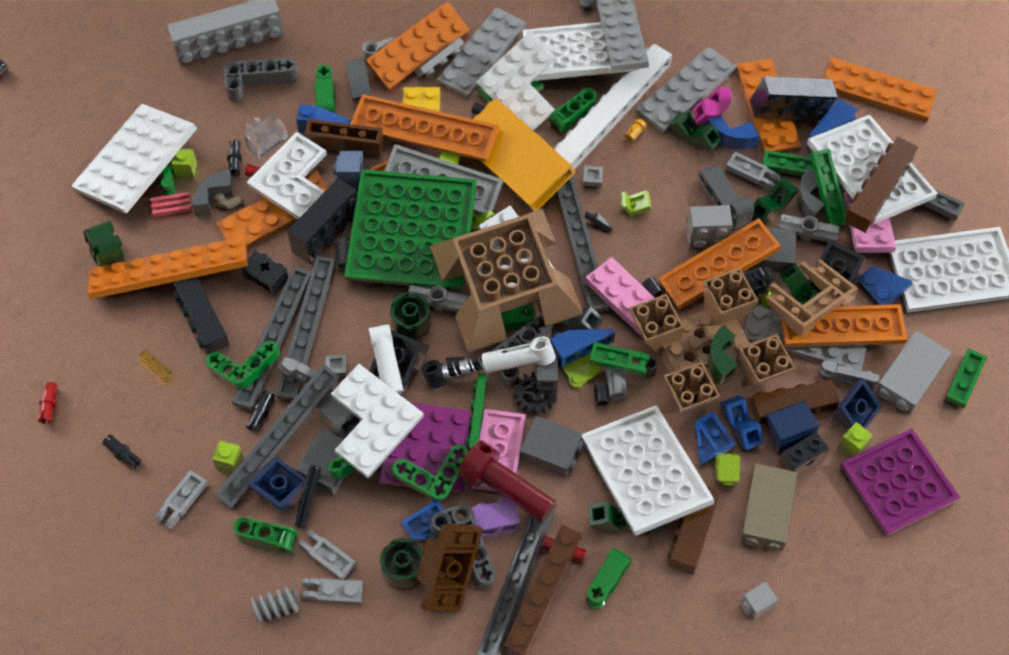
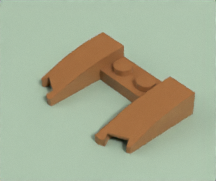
[765,259,858,337]

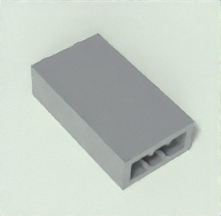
[875,331,952,414]

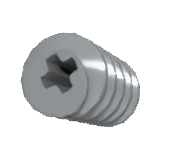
[251,584,300,623]

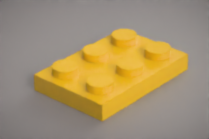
[403,87,440,112]

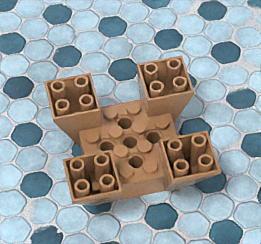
[430,209,583,353]
[629,268,796,413]

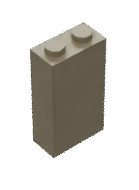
[740,463,798,551]

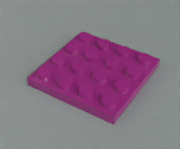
[379,402,470,494]
[840,428,960,536]

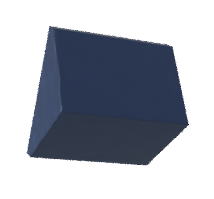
[832,378,882,430]
[766,401,819,454]
[248,457,306,510]

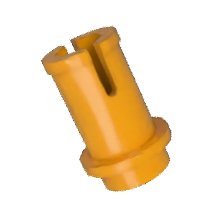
[624,119,647,142]

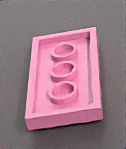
[844,191,896,253]
[584,257,655,336]
[471,409,526,492]

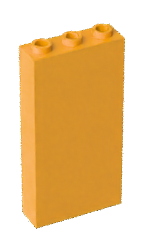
[473,98,576,212]

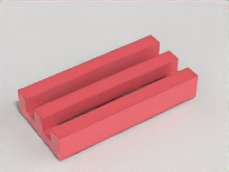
[151,192,192,217]

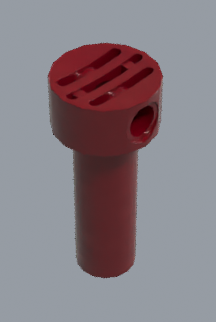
[458,440,556,523]

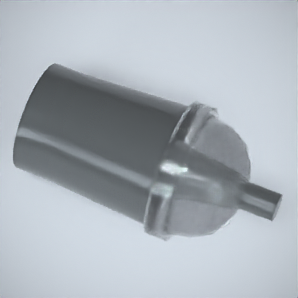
[334,233,350,269]

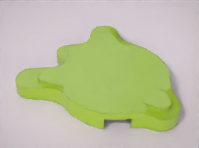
[562,344,609,389]

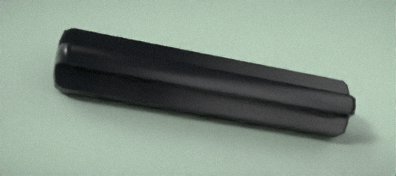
[294,465,321,528]

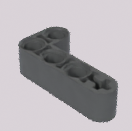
[224,58,298,101]
[698,164,754,230]
[490,315,552,389]
[429,505,496,590]

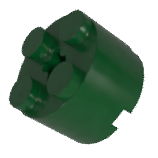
[83,221,125,266]
[390,292,431,339]
[380,538,423,589]

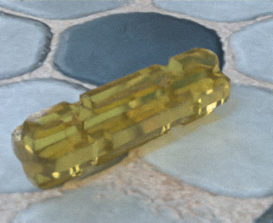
[139,350,172,381]

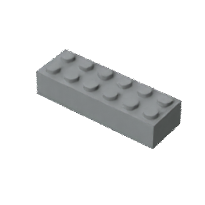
[167,0,284,64]

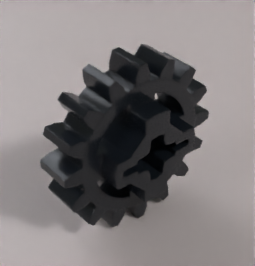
[744,267,776,296]
[513,372,558,416]

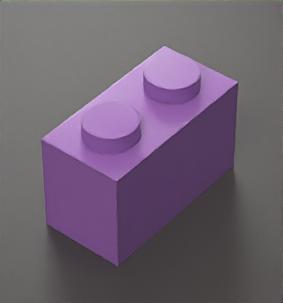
[472,498,520,538]

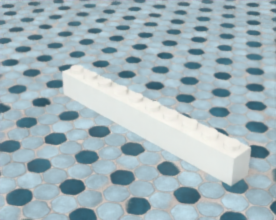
[554,44,672,169]

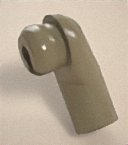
[214,193,244,209]

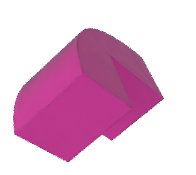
[693,87,732,125]

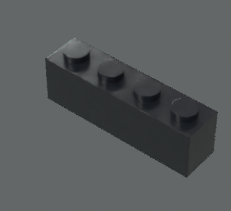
[172,277,230,355]

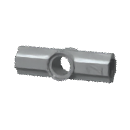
[778,214,839,242]
[408,285,469,312]

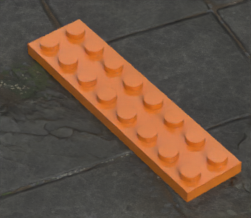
[351,94,500,162]
[87,237,248,299]

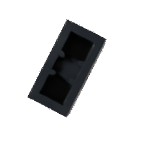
[241,250,288,296]
[778,432,829,475]

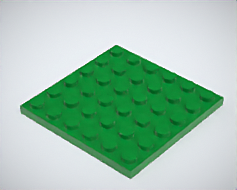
[344,169,477,291]

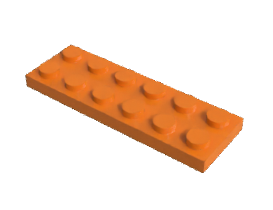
[365,1,470,91]
[824,57,938,121]
[736,58,802,154]
[216,171,328,249]
[658,219,781,310]
[780,304,908,348]

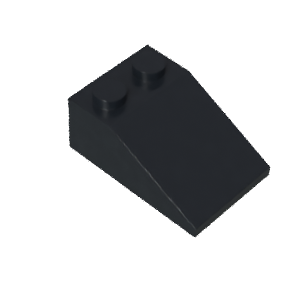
[808,240,867,294]
[369,329,430,397]

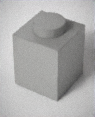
[741,582,778,620]

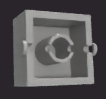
[686,205,732,248]

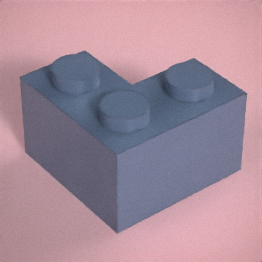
[333,151,364,193]

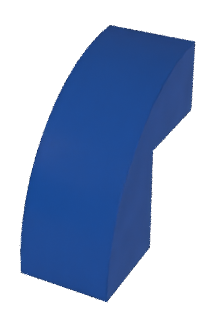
[708,115,759,149]
[720,395,765,450]

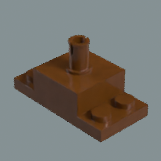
[416,524,483,611]

